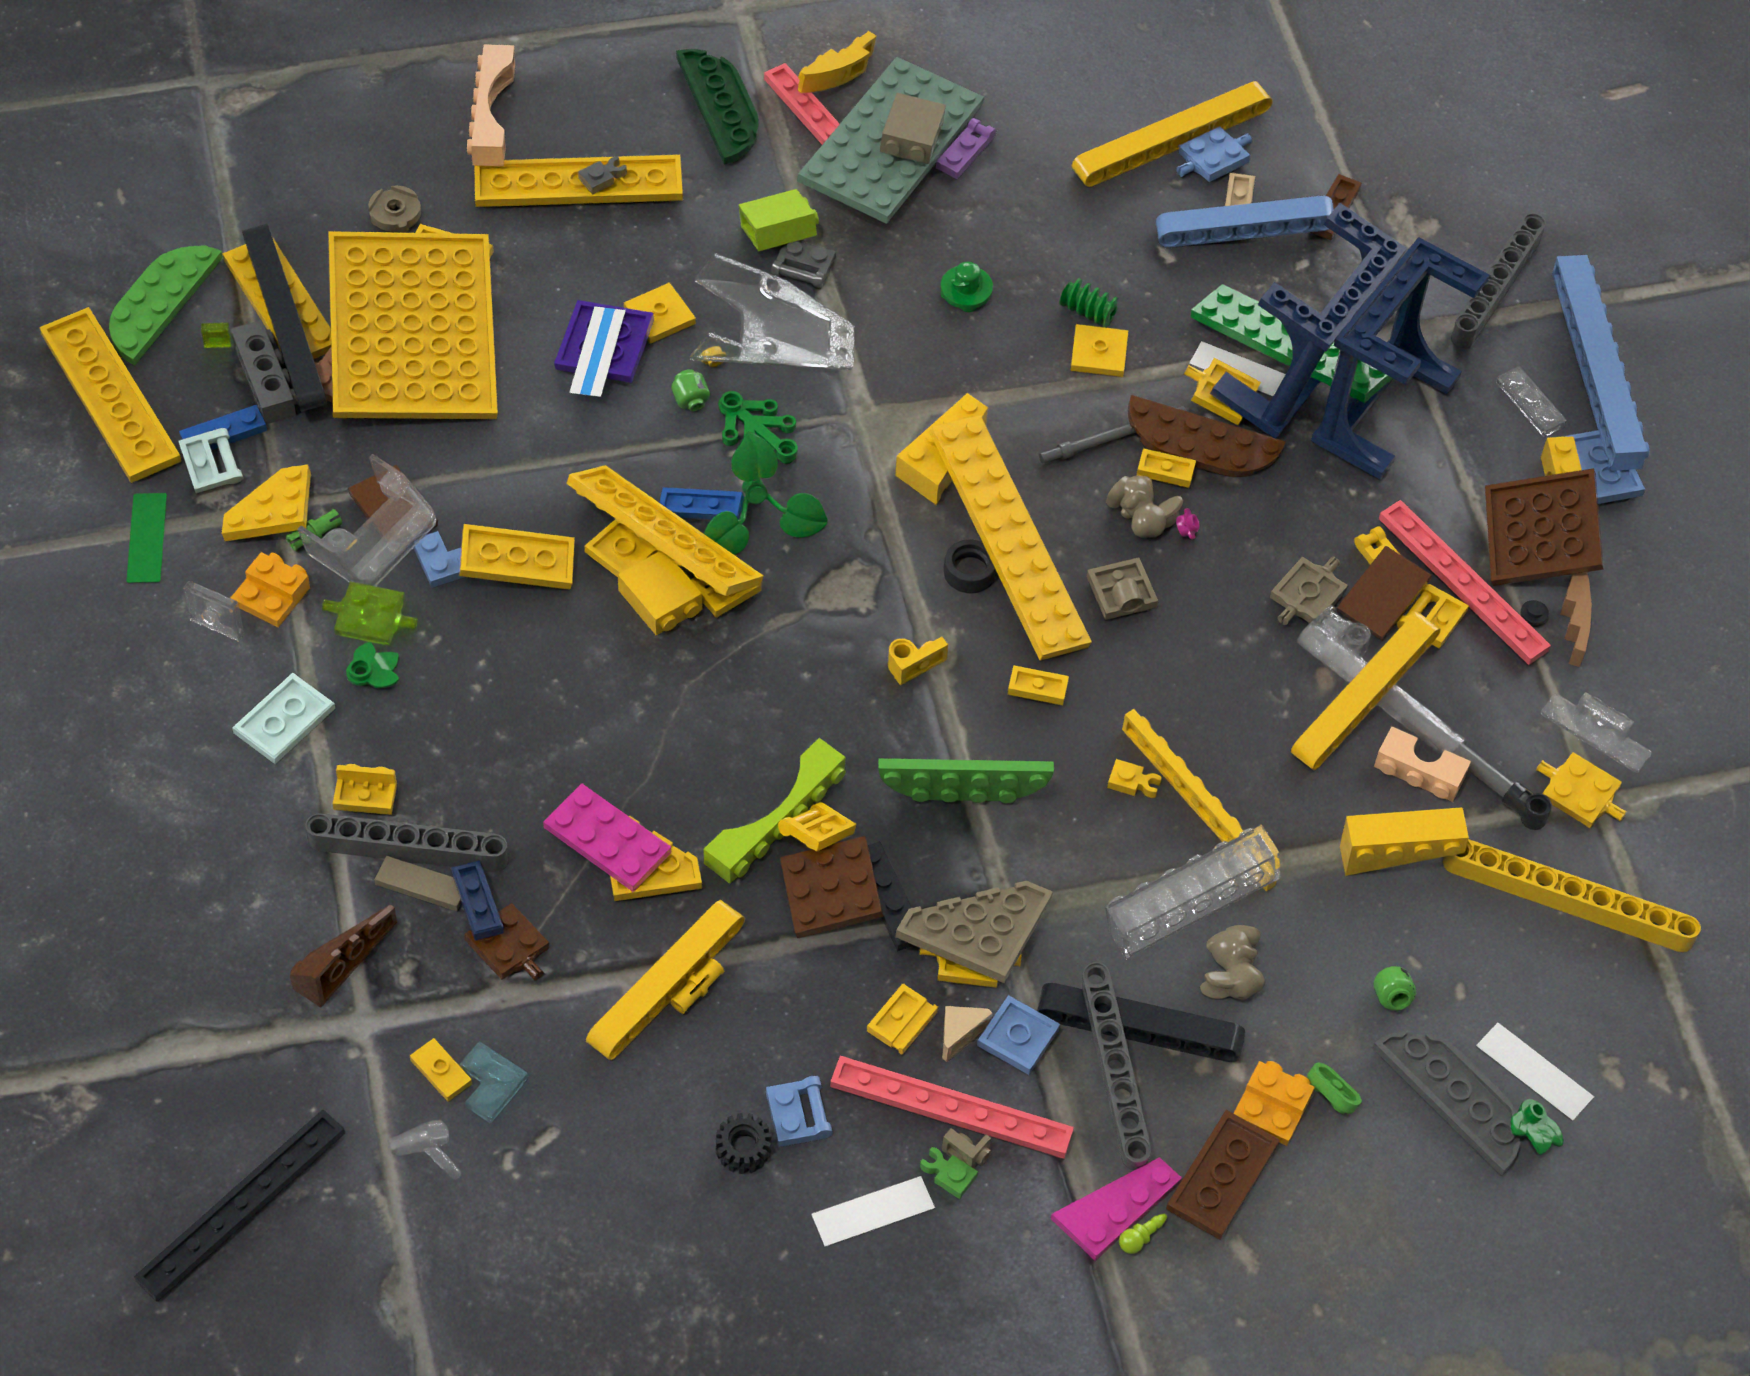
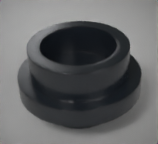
[1520,600,1549,627]

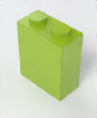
[738,189,819,251]

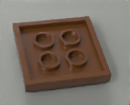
[780,836,884,939]

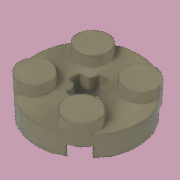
[368,186,421,233]

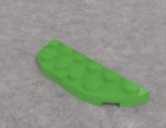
[109,245,223,365]
[879,758,1054,803]

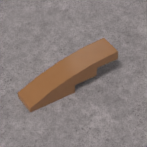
[1560,572,1592,667]

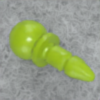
[1119,1214,1167,1254]

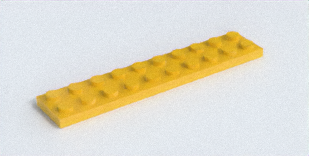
[929,415,1092,660]

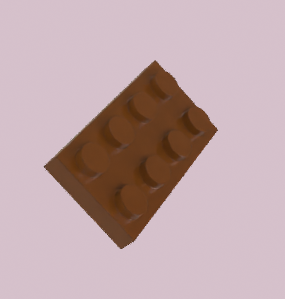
[1166,1110,1280,1240]

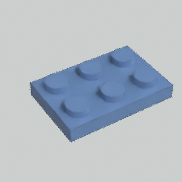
[1565,430,1645,504]

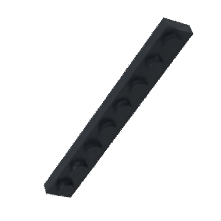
[134,1109,345,1302]

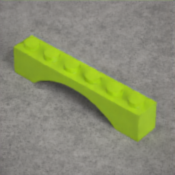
[704,738,846,884]

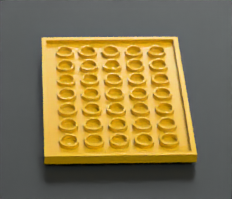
[328,231,498,419]

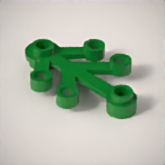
[718,391,798,464]

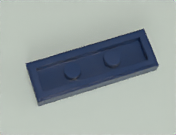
[451,861,504,940]

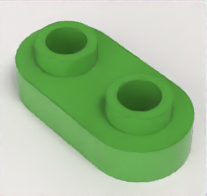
[1307,1063,1362,1114]

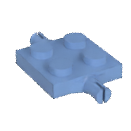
[1176,126,1252,182]

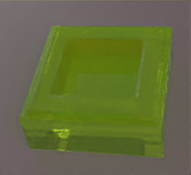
[201,323,232,348]

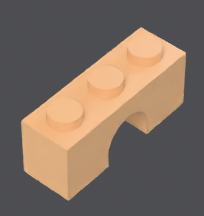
[1374,727,1471,802]

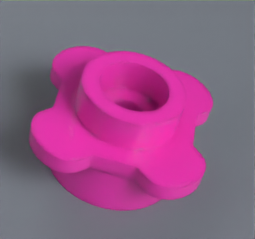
[1176,508,1200,539]

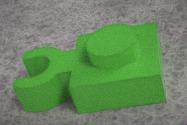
[920,1147,978,1199]

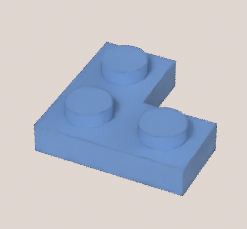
[412,531,463,588]

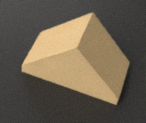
[942,1006,992,1062]

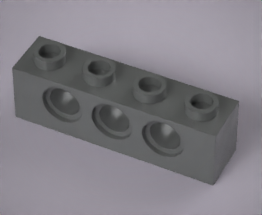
[231,320,298,424]

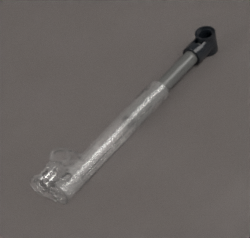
[1297,605,1552,830]

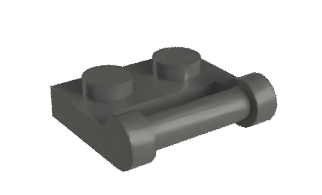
[771,241,836,289]

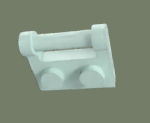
[179,428,243,493]

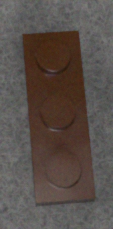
[1311,174,1362,240]

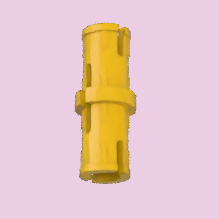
[670,959,724,1014]

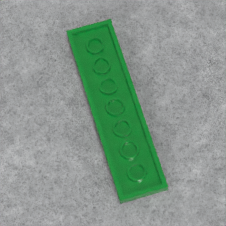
[1191,284,1392,403]

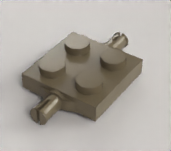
[1270,557,1348,627]

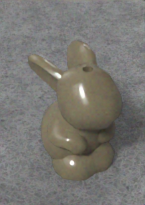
[1106,475,1183,538]
[1200,925,1265,1000]

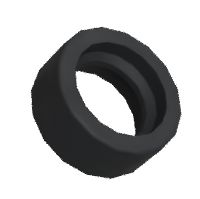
[943,539,996,593]

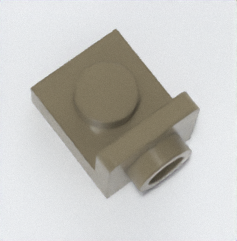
[942,1128,992,1168]

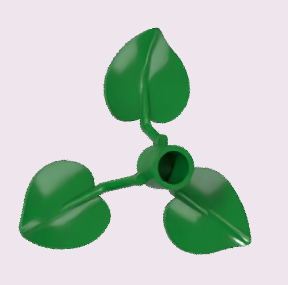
[704,431,828,555]

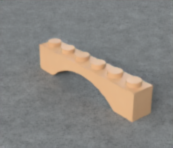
[467,45,515,166]

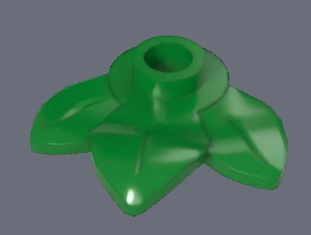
[346,642,399,688]
[1510,1099,1563,1155]

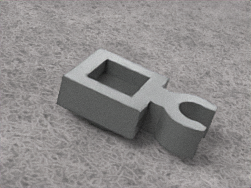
[578,156,627,195]

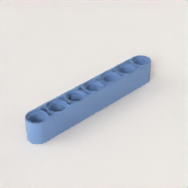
[1156,196,1334,247]

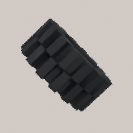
[716,1113,771,1174]

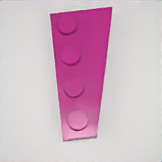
[1051,1157,1182,1261]

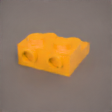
[230,552,310,628]
[1233,1061,1315,1146]

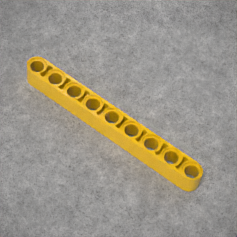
[1071,81,1273,187]
[1443,839,1701,952]

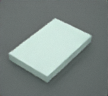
[232,673,335,764]

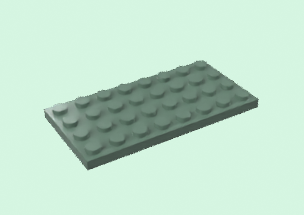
[797,57,984,224]

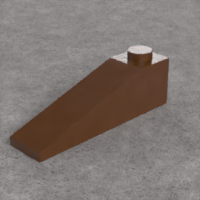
[290,905,397,1008]

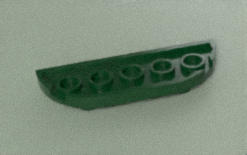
[676,49,759,165]

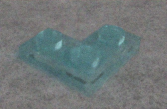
[460,1041,528,1123]

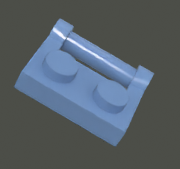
[766,1076,833,1147]

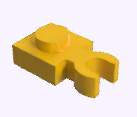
[1107,759,1162,798]

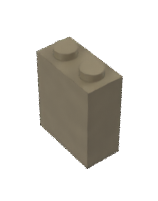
[880,93,946,164]

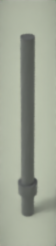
[1039,406,1186,464]

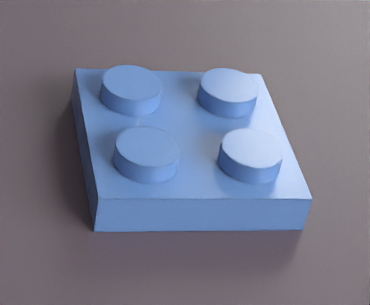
[977,995,1060,1075]

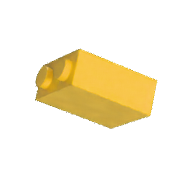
[618,551,702,636]

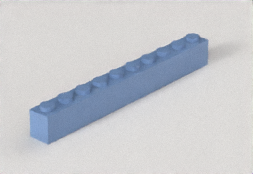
[1552,255,1649,471]

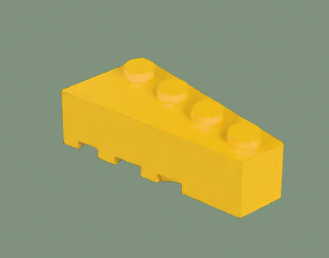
[895,393,988,505]
[1340,808,1469,876]

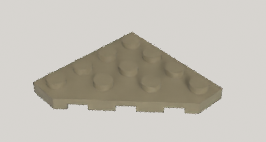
[895,881,1053,983]

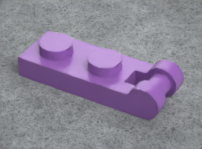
[936,118,996,179]

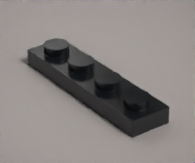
[868,841,915,952]

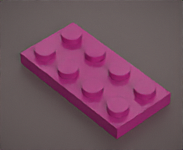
[543,784,671,892]

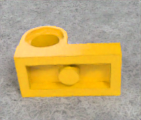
[888,637,948,685]

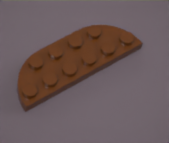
[1128,395,1286,477]

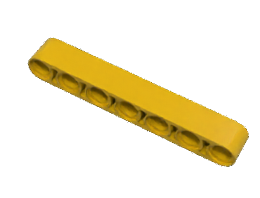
[1291,612,1441,770]
[586,900,745,1060]

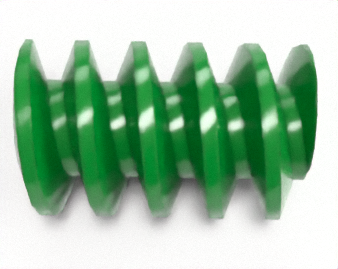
[1059,278,1118,328]

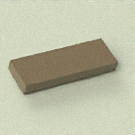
[374,856,461,911]

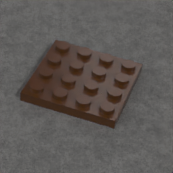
[1485,468,1604,586]

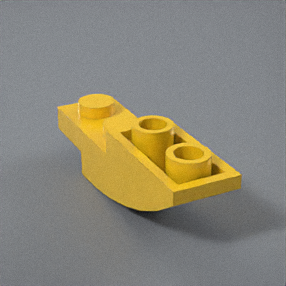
[797,31,876,93]

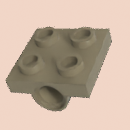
[1086,558,1158,620]

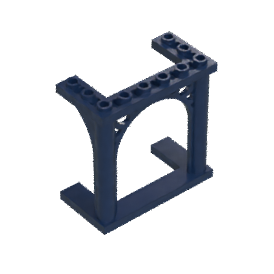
[1210,203,1407,438]
[1311,237,1490,479]

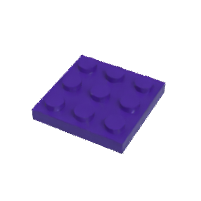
[554,300,654,383]

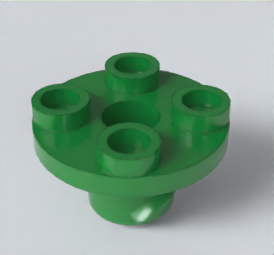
[940,261,993,313]

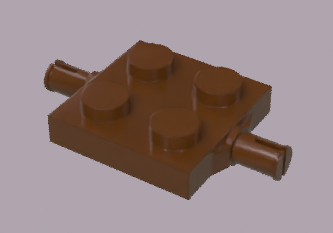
[464,903,549,981]

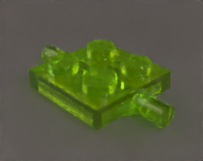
[322,581,418,646]

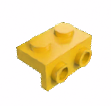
[332,764,397,815]

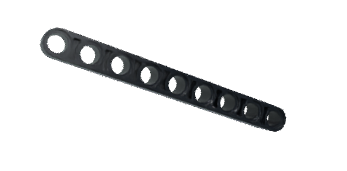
[242,223,328,412]

